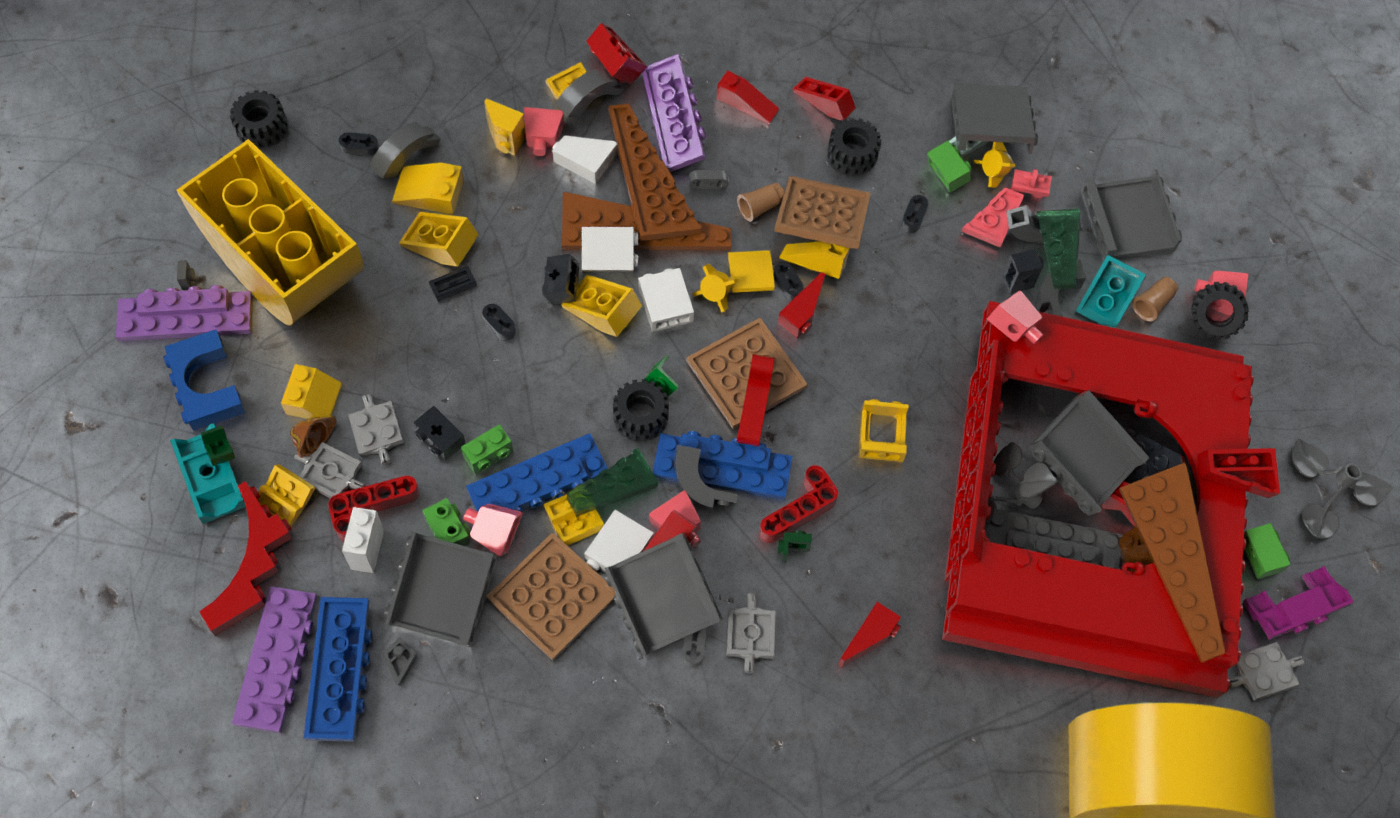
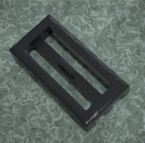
[428,266,477,302]

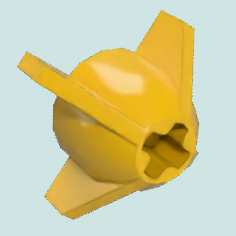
[974,142,1015,188]
[692,264,738,312]

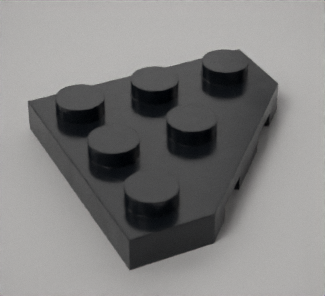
[1124,428,1186,484]

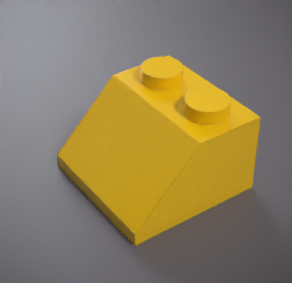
[484,98,526,156]
[281,364,342,419]

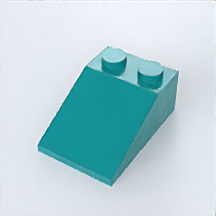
[1076,255,1146,328]

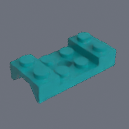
[170,423,246,524]

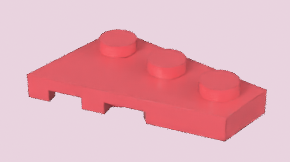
[961,187,1024,247]

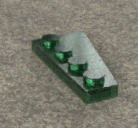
[1037,209,1080,289]
[566,448,659,517]

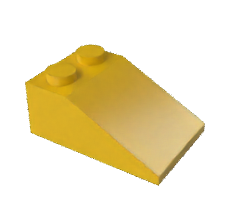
[392,163,464,215]
[399,212,479,267]
[561,274,642,337]

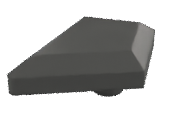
[383,637,417,685]

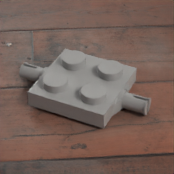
[348,394,404,465]
[294,442,365,498]
[726,593,776,673]
[1229,642,1304,701]

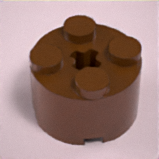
[1119,525,1153,572]

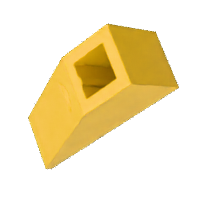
[779,241,850,279]

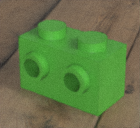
[927,141,972,193]
[461,424,513,475]
[422,498,471,546]
[1244,523,1291,579]

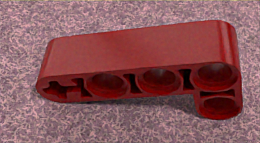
[737,354,775,447]
[759,465,838,543]
[328,475,420,541]

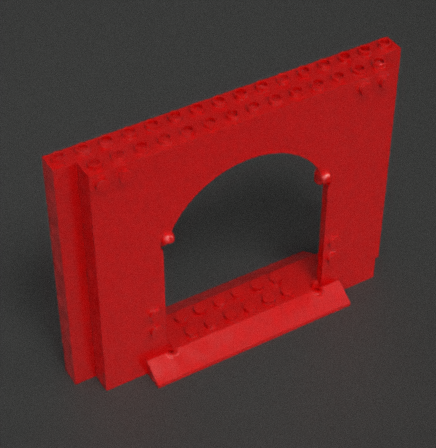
[942,301,1254,698]

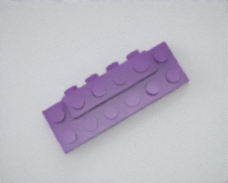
[642,54,706,172]
[116,285,252,341]
[232,586,318,733]

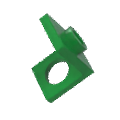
[644,355,679,397]

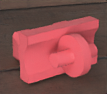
[1011,169,1052,199]

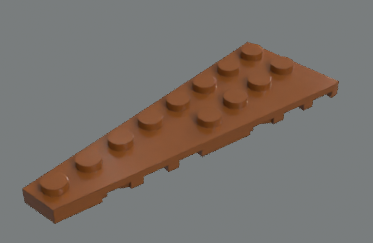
[608,104,702,241]
[562,192,731,251]
[1119,463,1225,663]

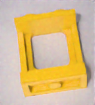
[859,399,909,462]

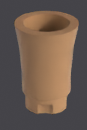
[737,182,785,222]
[1132,277,1179,322]

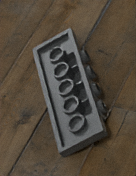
[985,509,1122,569]

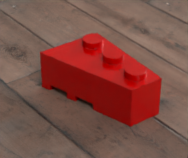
[586,23,647,85]
[1197,448,1280,498]

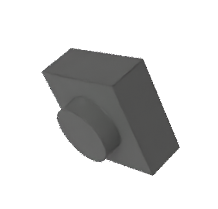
[177,260,195,290]

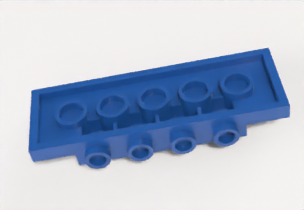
[652,431,793,500]
[466,433,609,513]
[303,597,372,741]

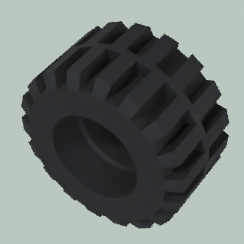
[230,90,287,148]
[827,118,881,175]
[1191,282,1249,340]
[613,379,669,441]

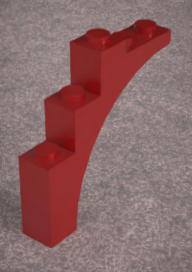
[199,481,292,636]

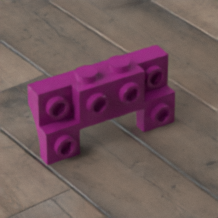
[1242,566,1354,640]

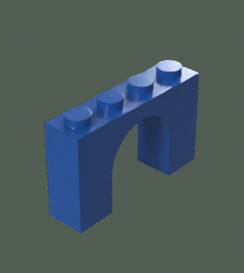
[163,329,246,431]

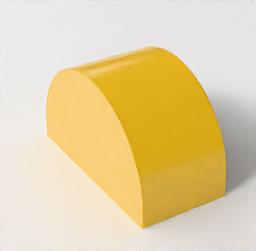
[177,139,364,325]
[1069,703,1276,818]

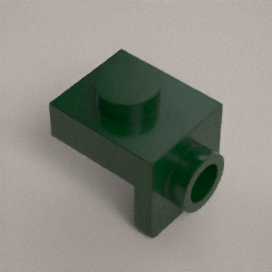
[201,426,235,466]
[778,531,812,561]

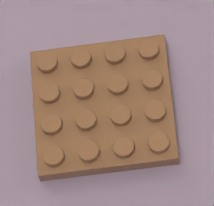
[774,176,871,249]
[686,318,808,429]
[486,532,616,661]

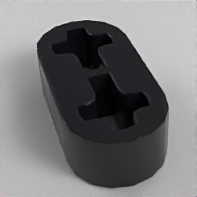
[339,132,379,156]
[902,195,928,233]
[774,262,804,300]
[482,304,516,340]

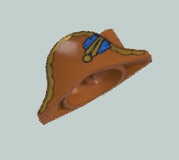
[290,416,337,458]

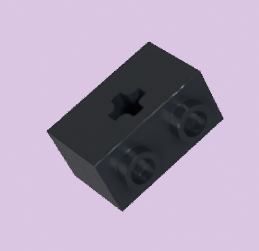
[1003,249,1044,294]
[542,254,580,305]
[413,406,466,461]

